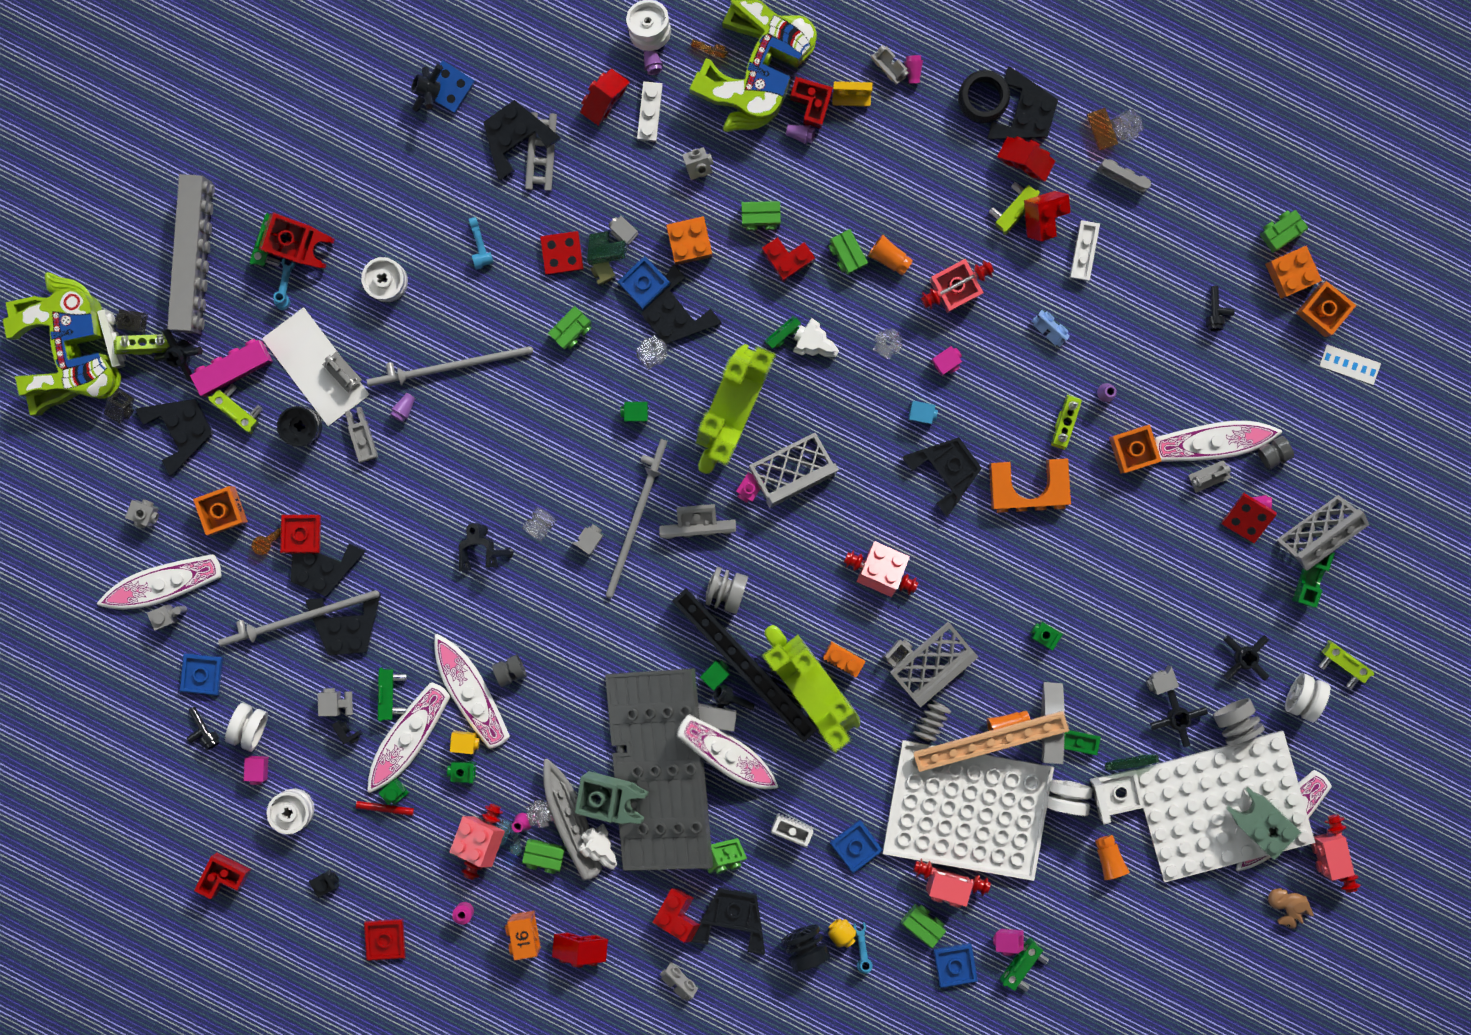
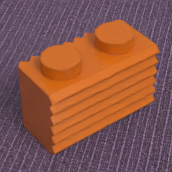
[823,641,865,677]

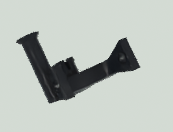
[459,523,513,571]

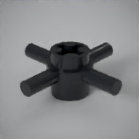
[411,64,443,112]
[154,328,203,381]
[1223,635,1269,681]
[1150,690,1208,747]

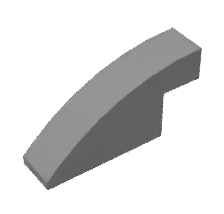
[1040,682,1065,764]
[698,703,737,731]

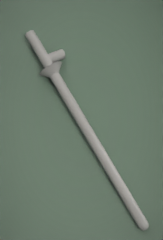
[367,346,533,387]
[606,439,668,599]
[218,590,379,647]

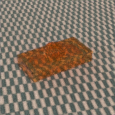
[1086,108,1119,151]

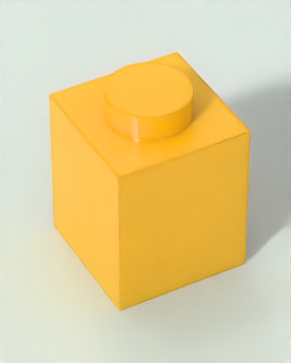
[450,731,480,754]

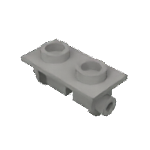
[870,45,909,85]
[322,352,362,393]
[1188,460,1231,493]
[659,962,698,1001]

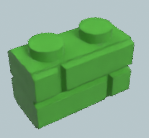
[742,201,781,231]
[1260,210,1308,253]
[828,229,868,275]
[548,306,592,350]
[522,839,566,874]
[901,904,946,949]

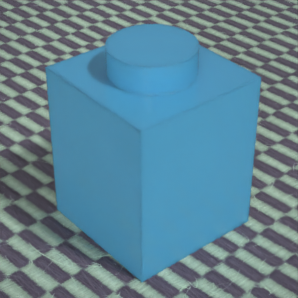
[908,401,938,425]

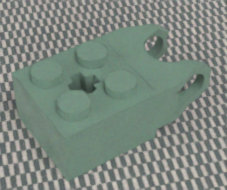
[575,771,648,824]
[1226,786,1302,860]

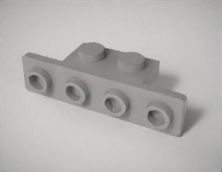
[659,504,736,539]

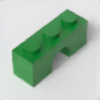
[1292,552,1335,608]

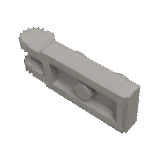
[1098,159,1152,193]
[345,407,378,463]

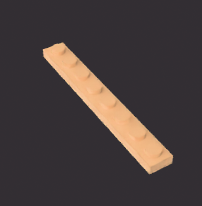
[914,711,1069,772]

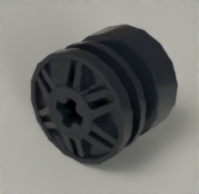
[277,406,322,446]
[781,924,831,972]

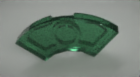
[1105,754,1159,770]

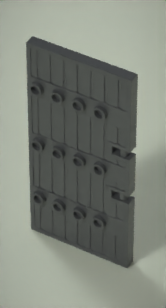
[605,668,713,871]

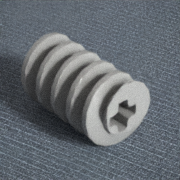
[913,699,951,742]

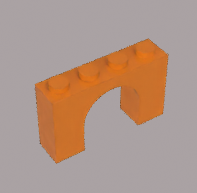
[989,458,1071,513]

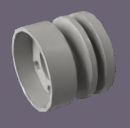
[705,567,748,614]
[1213,698,1265,746]

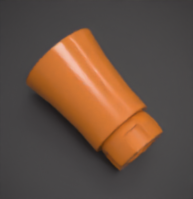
[868,234,913,275]
[986,711,1031,731]
[1095,835,1130,880]

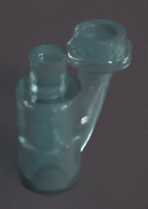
[498,818,524,856]

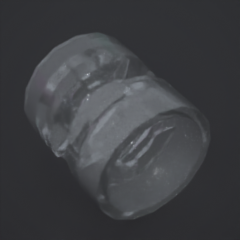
[522,506,557,542]

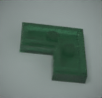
[587,231,627,265]

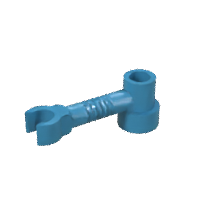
[469,217,494,270]
[273,259,296,310]
[853,922,872,974]

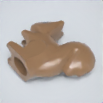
[1268,888,1314,929]

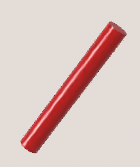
[356,801,414,816]

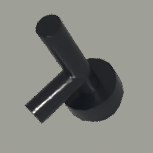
[1206,286,1235,331]
[713,685,755,710]
[187,707,220,750]

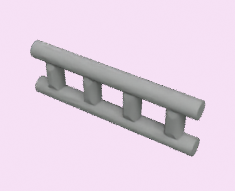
[525,112,557,191]

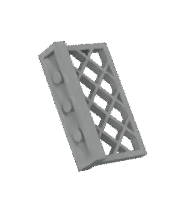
[749,433,839,508]
[1277,495,1369,571]
[890,622,978,708]

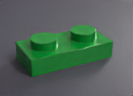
[764,316,801,349]
[1064,730,1101,755]

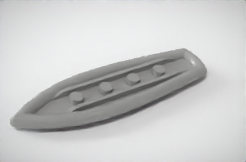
[543,759,602,881]

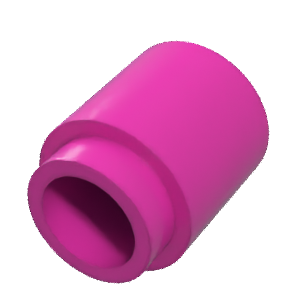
[452,902,474,925]

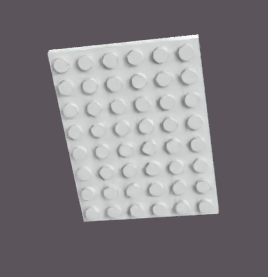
[1136,731,1315,882]
[882,740,1054,881]

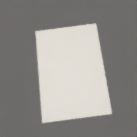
[262,307,369,426]

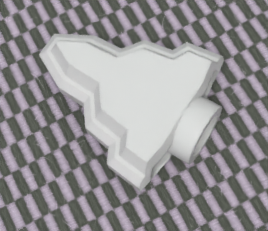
[793,318,839,357]
[579,824,617,870]

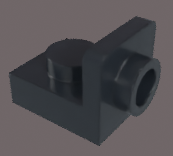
[331,720,362,745]
[309,869,340,898]

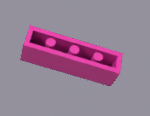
[190,339,273,397]

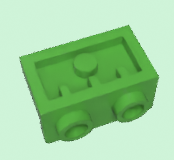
[708,838,747,874]

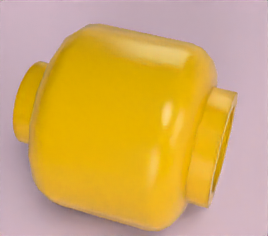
[828,918,856,948]

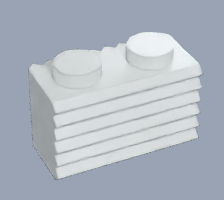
[771,813,813,848]

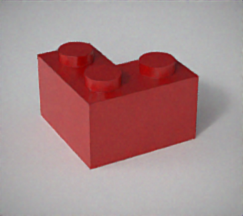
[580,68,630,126]
[790,77,833,129]
[997,136,1055,181]
[1024,191,1071,242]
[762,237,815,282]
[194,853,251,899]
[653,888,700,943]
[552,932,608,968]

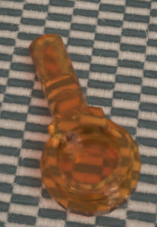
[691,39,729,59]
[251,527,281,555]

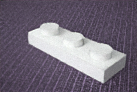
[637,81,663,142]
[1070,220,1100,281]
[97,309,126,368]

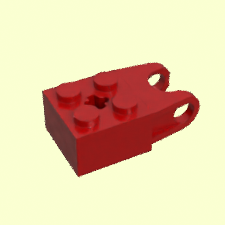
[258,213,335,269]

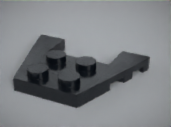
[987,66,1058,140]
[484,100,562,181]
[641,264,721,345]
[135,399,214,476]
[901,437,982,517]
[290,544,366,596]
[305,593,381,655]
[691,887,765,955]

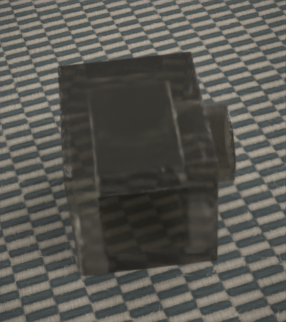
[115,309,148,333]
[104,389,135,424]

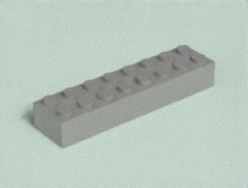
[167,174,215,334]

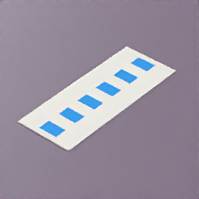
[1320,345,1381,385]

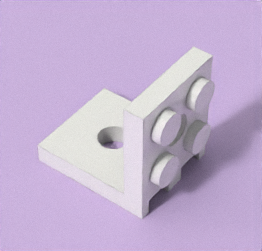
[1090,769,1145,824]

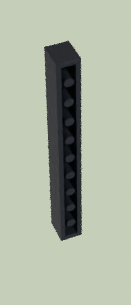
[672,587,818,742]

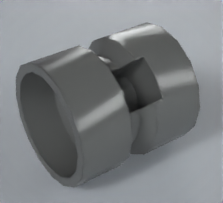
[1257,436,1294,470]
[492,654,527,687]

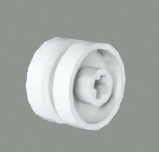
[626,0,671,51]
[361,257,408,302]
[1285,673,1330,722]
[225,703,268,752]
[1047,780,1093,816]
[267,788,315,834]

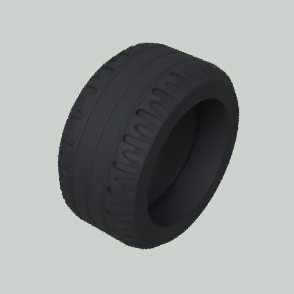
[958,70,1010,123]

